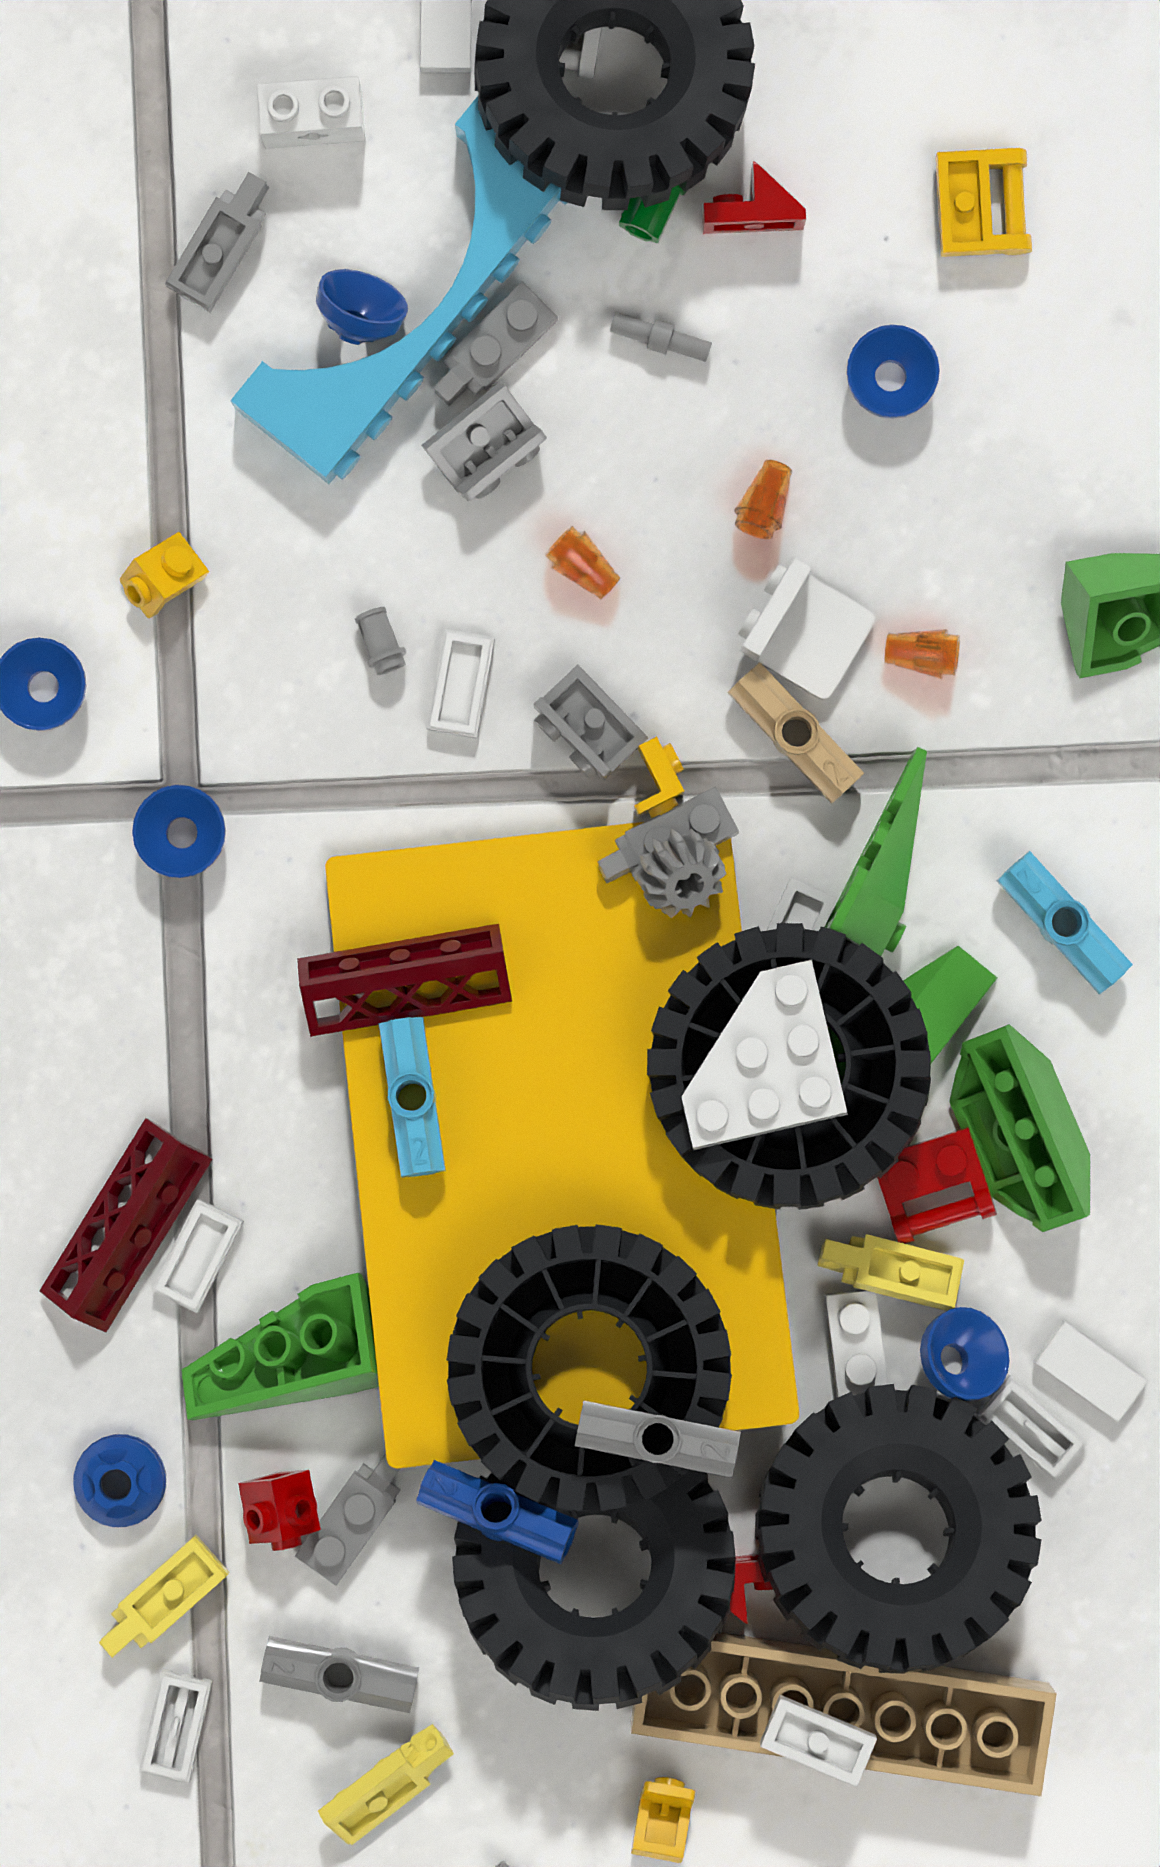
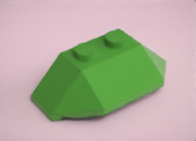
[949,1024,1090,1232]

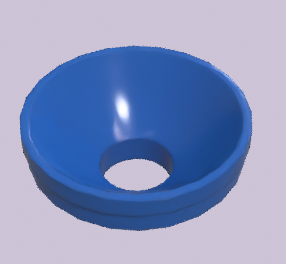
[316,269,408,345]
[846,324,940,419]
[0,637,87,731]
[132,785,226,878]
[920,1307,1010,1401]
[73,1434,166,1527]

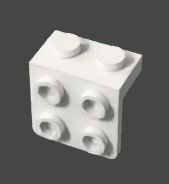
[738,558,875,700]

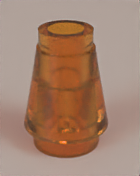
[734,460,793,539]
[545,526,621,600]
[884,629,960,679]

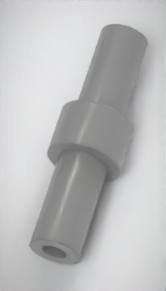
[610,312,712,362]

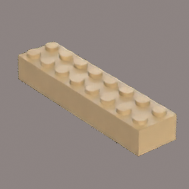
[630,1632,1057,1796]

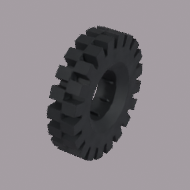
[474,0,755,210]
[647,923,931,1210]
[446,1224,732,1512]
[755,1384,1042,1674]
[452,1470,736,1711]

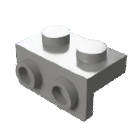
[421,382,547,501]
[534,664,648,781]

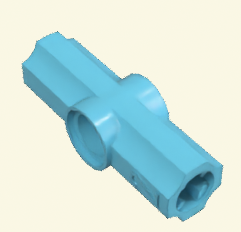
[996,851,1133,994]
[379,1017,446,1178]

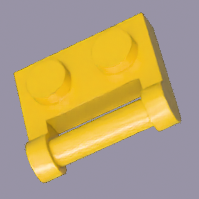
[935,148,1032,257]

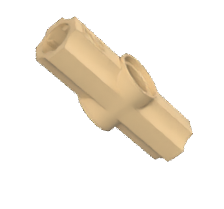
[728,662,864,804]

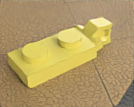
[817,1234,964,1311]
[99,1535,230,1658]
[318,1724,454,1845]

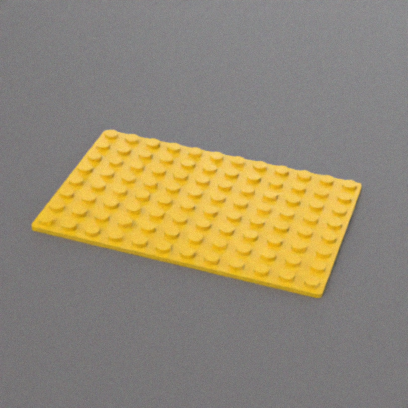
[325,821,799,1469]

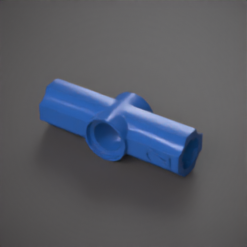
[416,1460,579,1564]

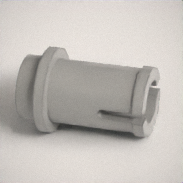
[355,607,407,675]

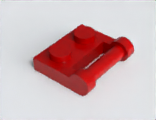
[877,1127,997,1244]

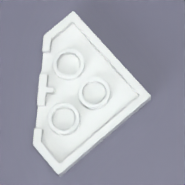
[682,960,848,1150]

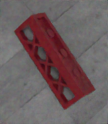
[297,923,512,1037]
[39,1118,213,1333]

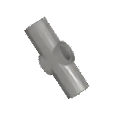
[575,1400,741,1478]
[259,1636,420,1713]

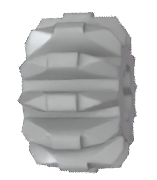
[636,829,727,918]

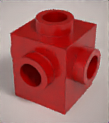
[238,1470,321,1551]

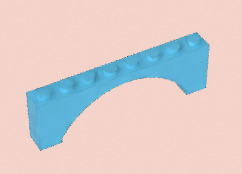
[230,95,568,484]

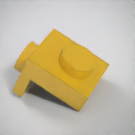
[120,532,210,619]
[634,736,684,819]
[631,1777,696,1863]

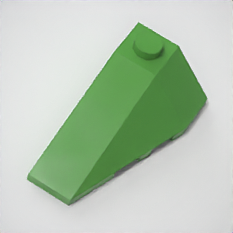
[1061,553,1160,678]
[825,747,927,956]
[828,946,998,1084]
[181,1273,379,1421]

